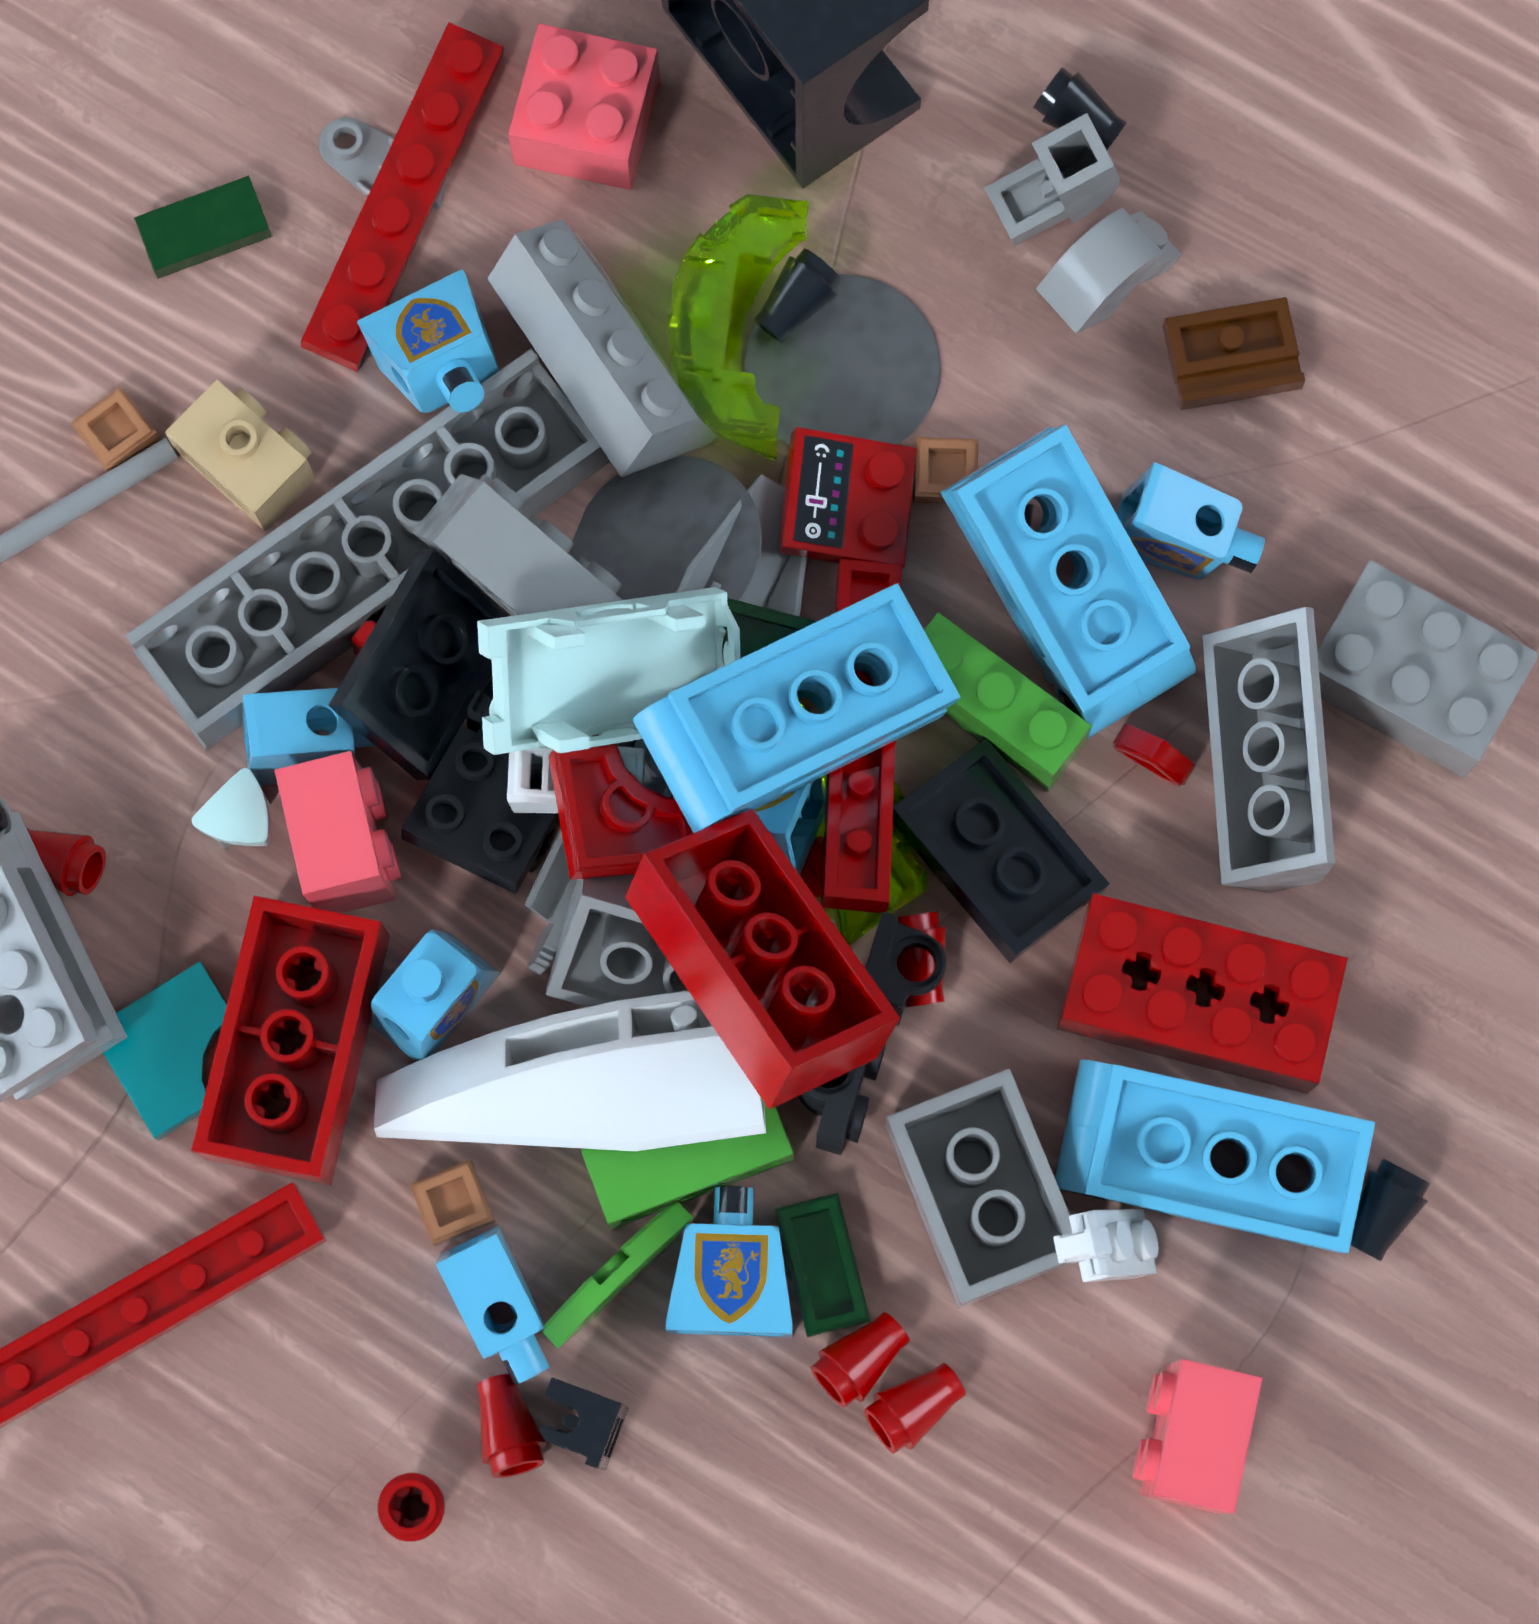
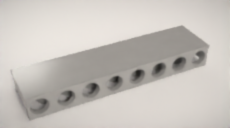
[125,349,611,751]

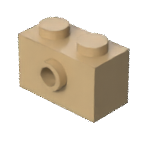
[165,380,316,531]

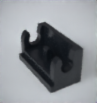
[540,1377,629,1471]

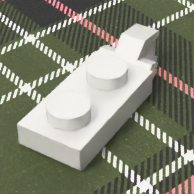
[1053,1209,1159,1282]

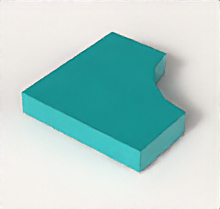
[103,961,227,1141]

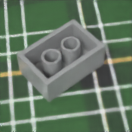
[413,474,622,616]
[1317,560,1539,778]
[885,1068,1073,1308]

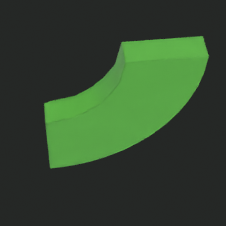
[543,1202,693,1349]

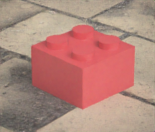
[508,23,660,190]
[274,751,402,913]
[1132,1359,1262,1514]

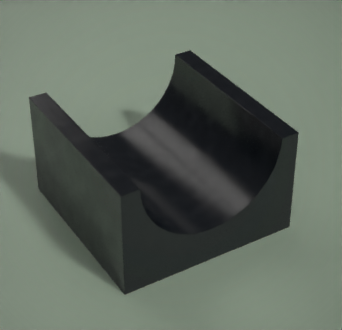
[662,0,929,189]

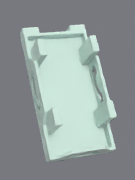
[477,587,740,755]

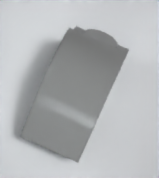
[984,113,1120,246]
[1036,208,1182,334]

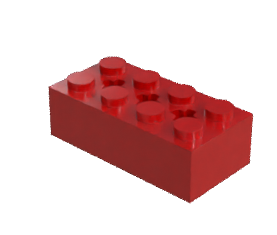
[625,809,900,1110]
[1057,893,1348,1094]
[191,896,390,1186]

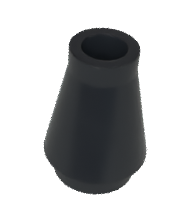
[1033,67,1127,150]
[754,248,842,343]
[1351,1159,1430,1261]

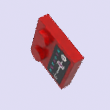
[778,427,917,569]

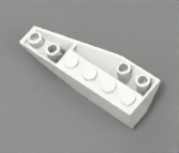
[374,991,766,1151]

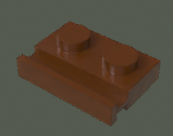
[1163,297,1305,410]

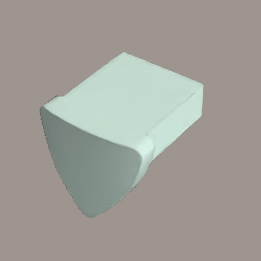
[192,768,271,849]

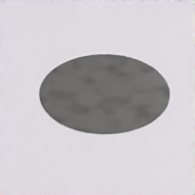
[744,274,940,446]
[571,455,762,601]

